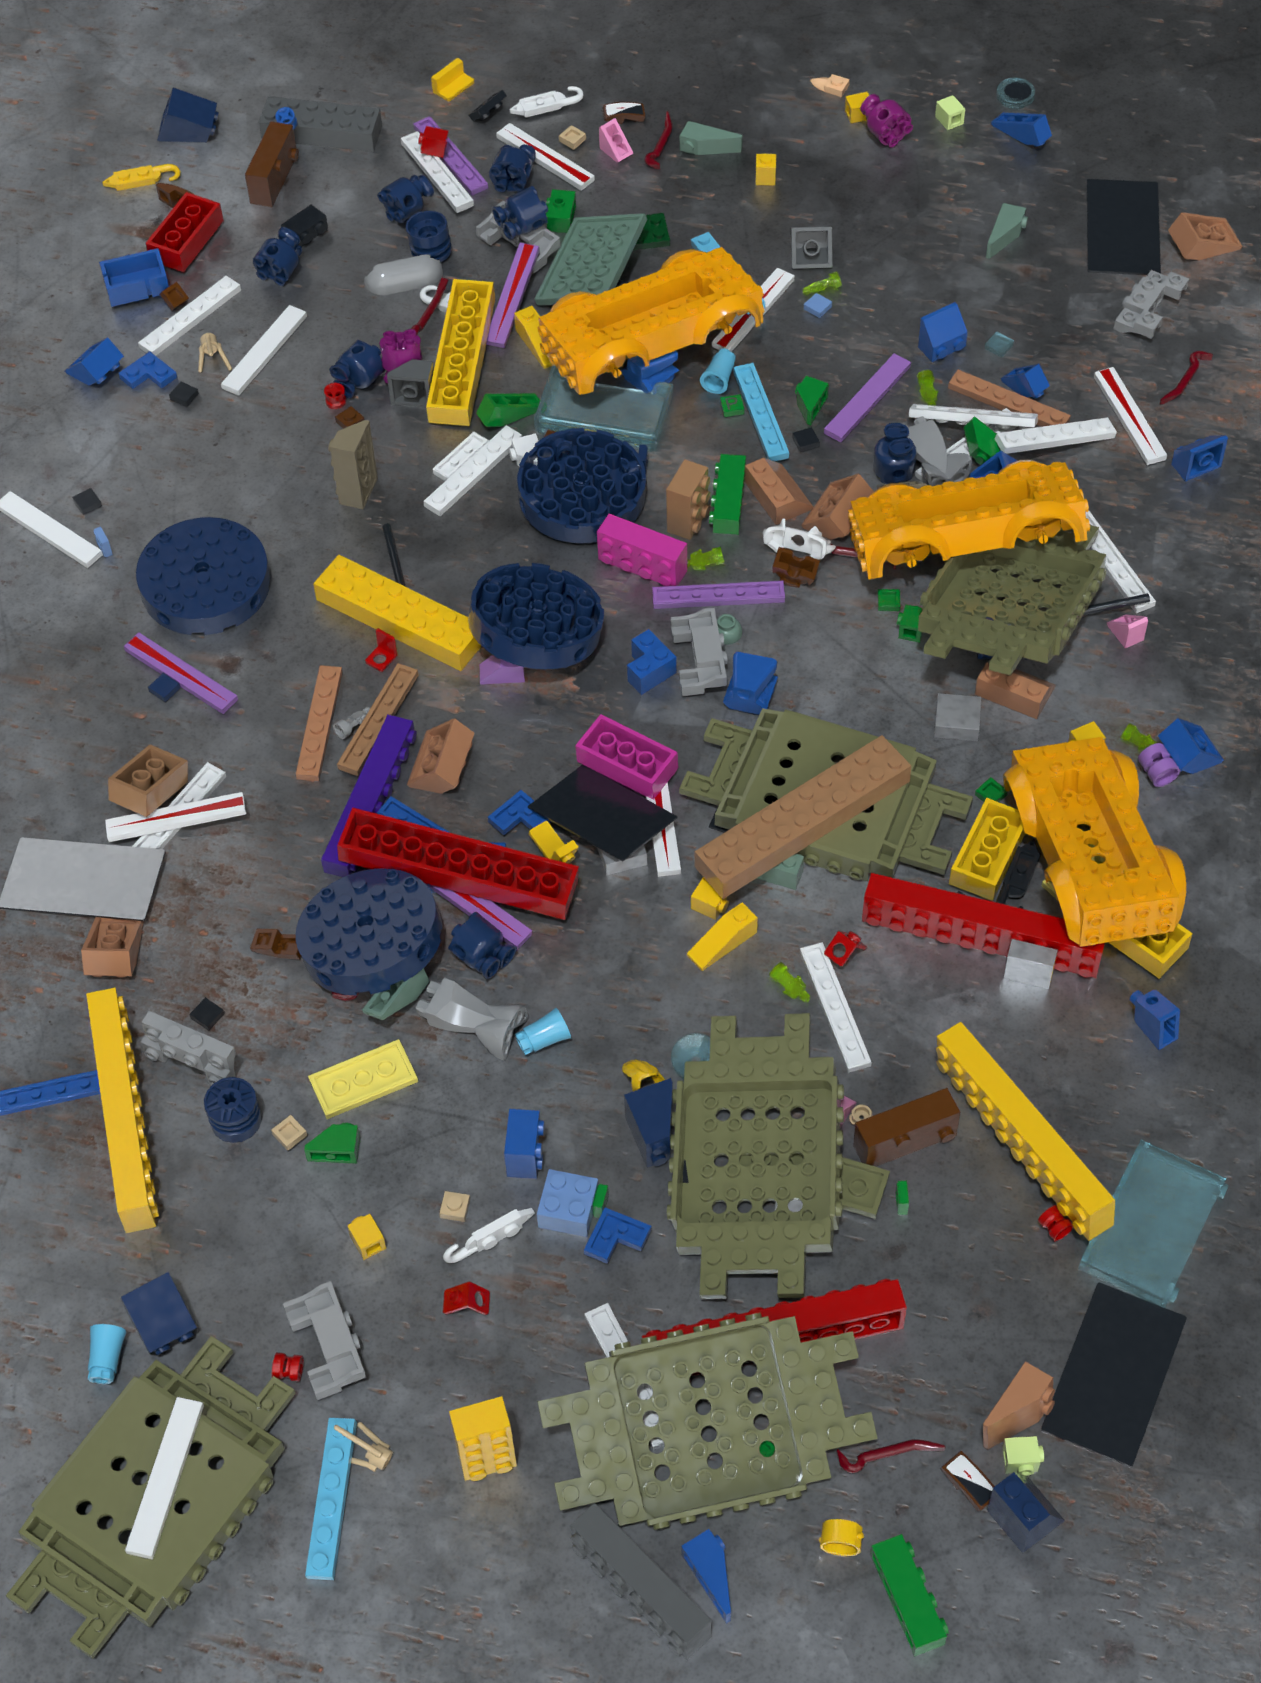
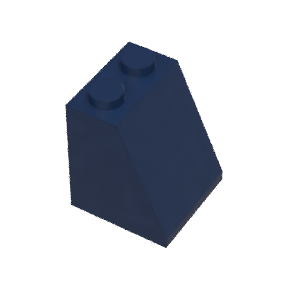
[157,87,219,143]
[624,1078,673,1168]
[120,1272,197,1356]
[987,1472,1065,1553]

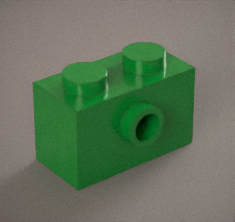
[546,189,576,233]

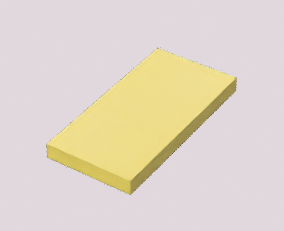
[308,1039,418,1119]

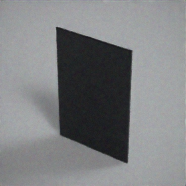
[528,764,677,862]

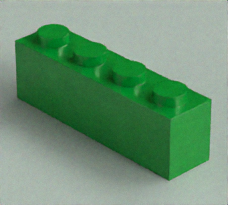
[709,454,746,535]
[870,1534,949,1657]

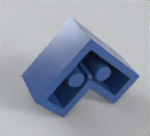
[627,629,677,695]
[504,1109,545,1179]

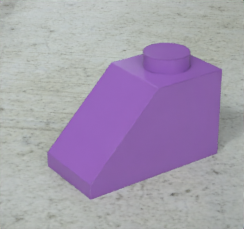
[480,655,525,685]

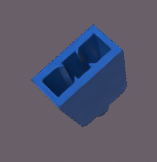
[1129,990,1180,1050]

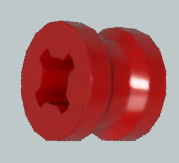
[324,383,346,409]

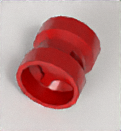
[1038,1205,1074,1242]
[272,1352,304,1382]

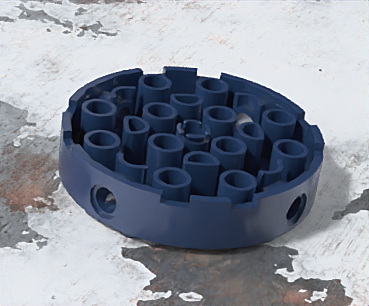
[517,428,646,543]
[136,517,271,635]
[468,563,604,669]
[296,868,443,996]

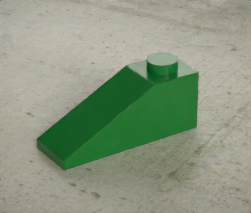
[476,393,545,427]

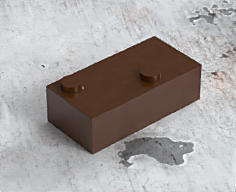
[245,121,299,207]
[853,1088,961,1167]

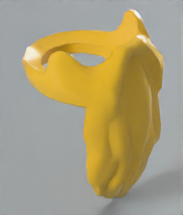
[622,1059,665,1091]

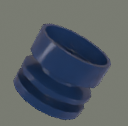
[406,210,452,262]
[204,1077,262,1143]

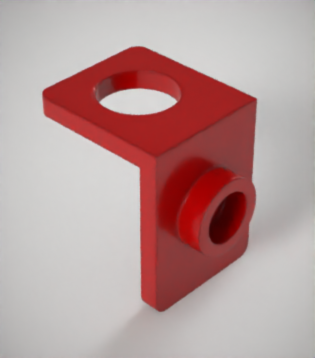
[365,628,398,672]
[824,931,867,966]
[443,1281,490,1315]

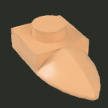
[810,74,850,97]

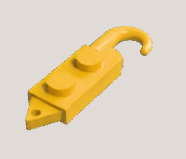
[102,164,181,191]

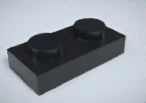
[469,89,507,121]

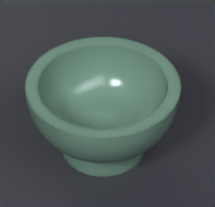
[717,614,742,645]

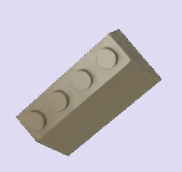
[328,420,378,509]

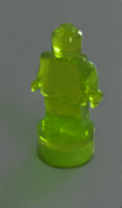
[802,271,842,295]
[917,370,938,406]
[687,546,724,570]
[1120,723,1157,750]
[769,962,810,1002]

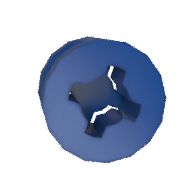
[275,107,297,130]

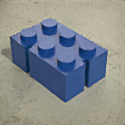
[99,248,169,307]

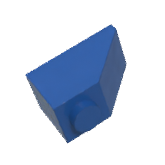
[1000,364,1050,399]

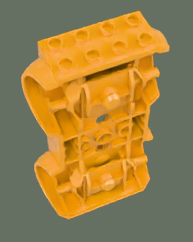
[537,247,764,395]
[848,460,1090,580]
[1003,737,1186,947]

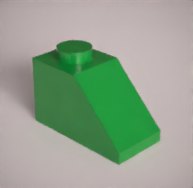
[795,376,829,426]
[964,416,1001,465]
[304,1123,360,1164]

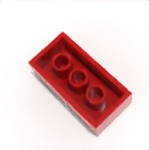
[145,192,224,272]

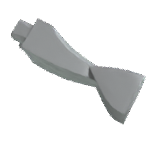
[902,416,972,486]
[416,978,529,1061]

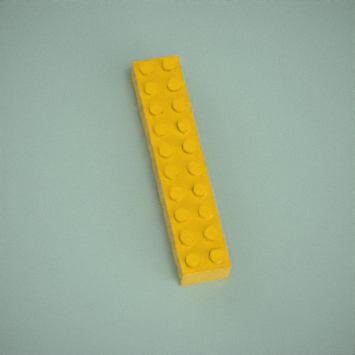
[86,987,159,1233]
[936,1022,1115,1241]

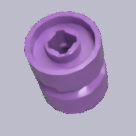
[1138,743,1180,787]

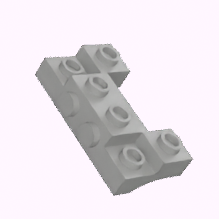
[476,201,561,274]
[1114,270,1189,339]
[671,607,727,696]
[140,1011,236,1086]
[283,1281,366,1400]

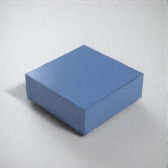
[804,293,832,318]
[93,527,113,557]

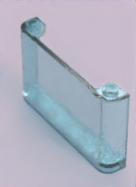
[534,365,674,452]
[1079,1140,1229,1308]

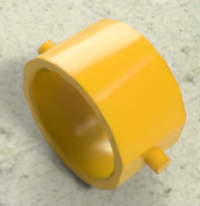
[819,1519,864,1556]

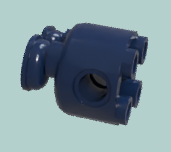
[489,144,536,192]
[377,175,434,223]
[492,186,548,241]
[253,227,303,286]
[329,340,386,399]
[873,423,917,484]
[448,911,517,980]

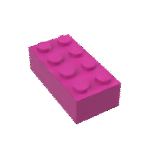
[597,514,687,586]
[575,714,678,800]

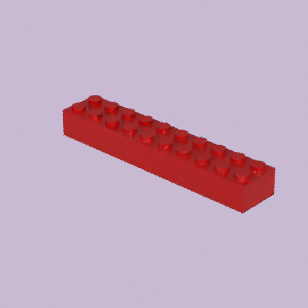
[337,807,579,920]
[862,873,1105,978]
[641,1279,907,1376]

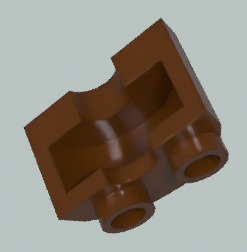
[772,547,820,588]

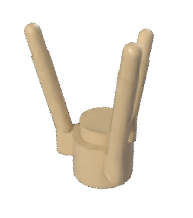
[198,333,232,373]
[334,1422,393,1472]

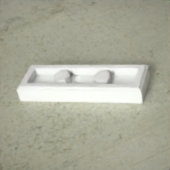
[432,432,489,481]

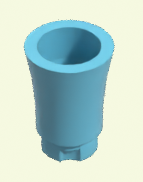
[700,348,736,394]
[514,1008,571,1055]
[88,1324,127,1385]

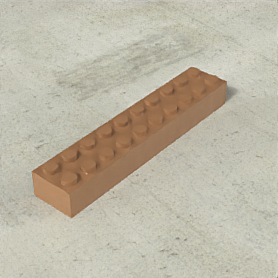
[694,735,911,899]

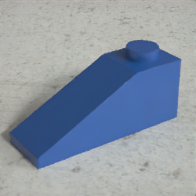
[991,112,1052,147]
[681,1529,731,1624]

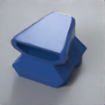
[621,351,679,394]
[723,652,778,715]

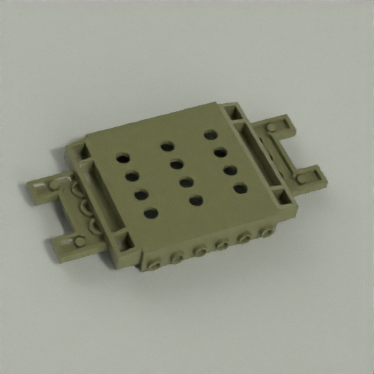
[918,524,1107,675]
[679,708,973,881]
[667,1013,844,1299]
[537,1312,878,1530]
[6,1336,296,1659]

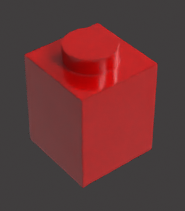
[418,126,449,158]

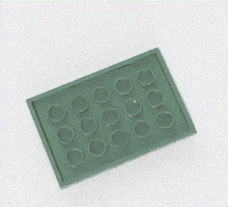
[534,213,647,305]

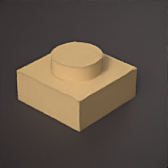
[559,125,586,150]
[271,1115,307,1150]
[439,1191,470,1222]

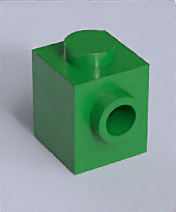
[897,604,923,643]

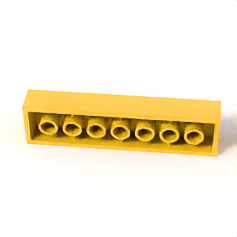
[426,279,495,426]
[313,554,482,671]

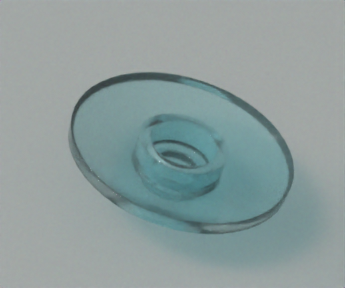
[671,1033,710,1078]

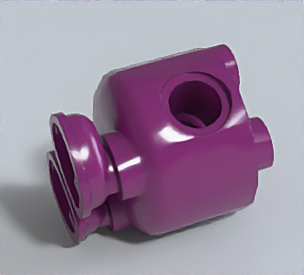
[860,94,913,148]
[379,329,423,383]

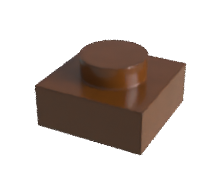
[160,282,189,310]
[335,406,365,429]

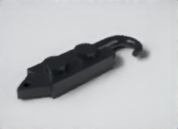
[996,839,1041,909]

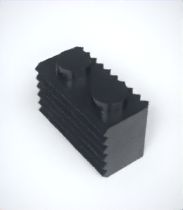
[281,204,328,246]

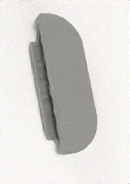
[364,255,443,295]

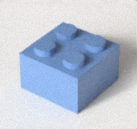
[537,1169,599,1237]

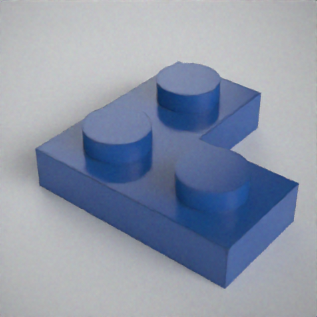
[118,352,178,389]
[488,790,552,835]
[584,1208,652,1264]

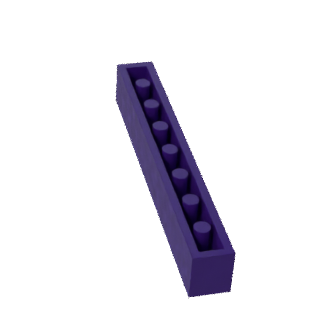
[321,714,417,877]

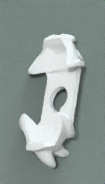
[763,519,836,560]

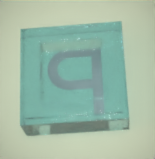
[985,332,1014,357]

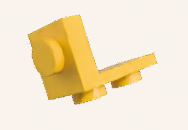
[528,821,579,864]

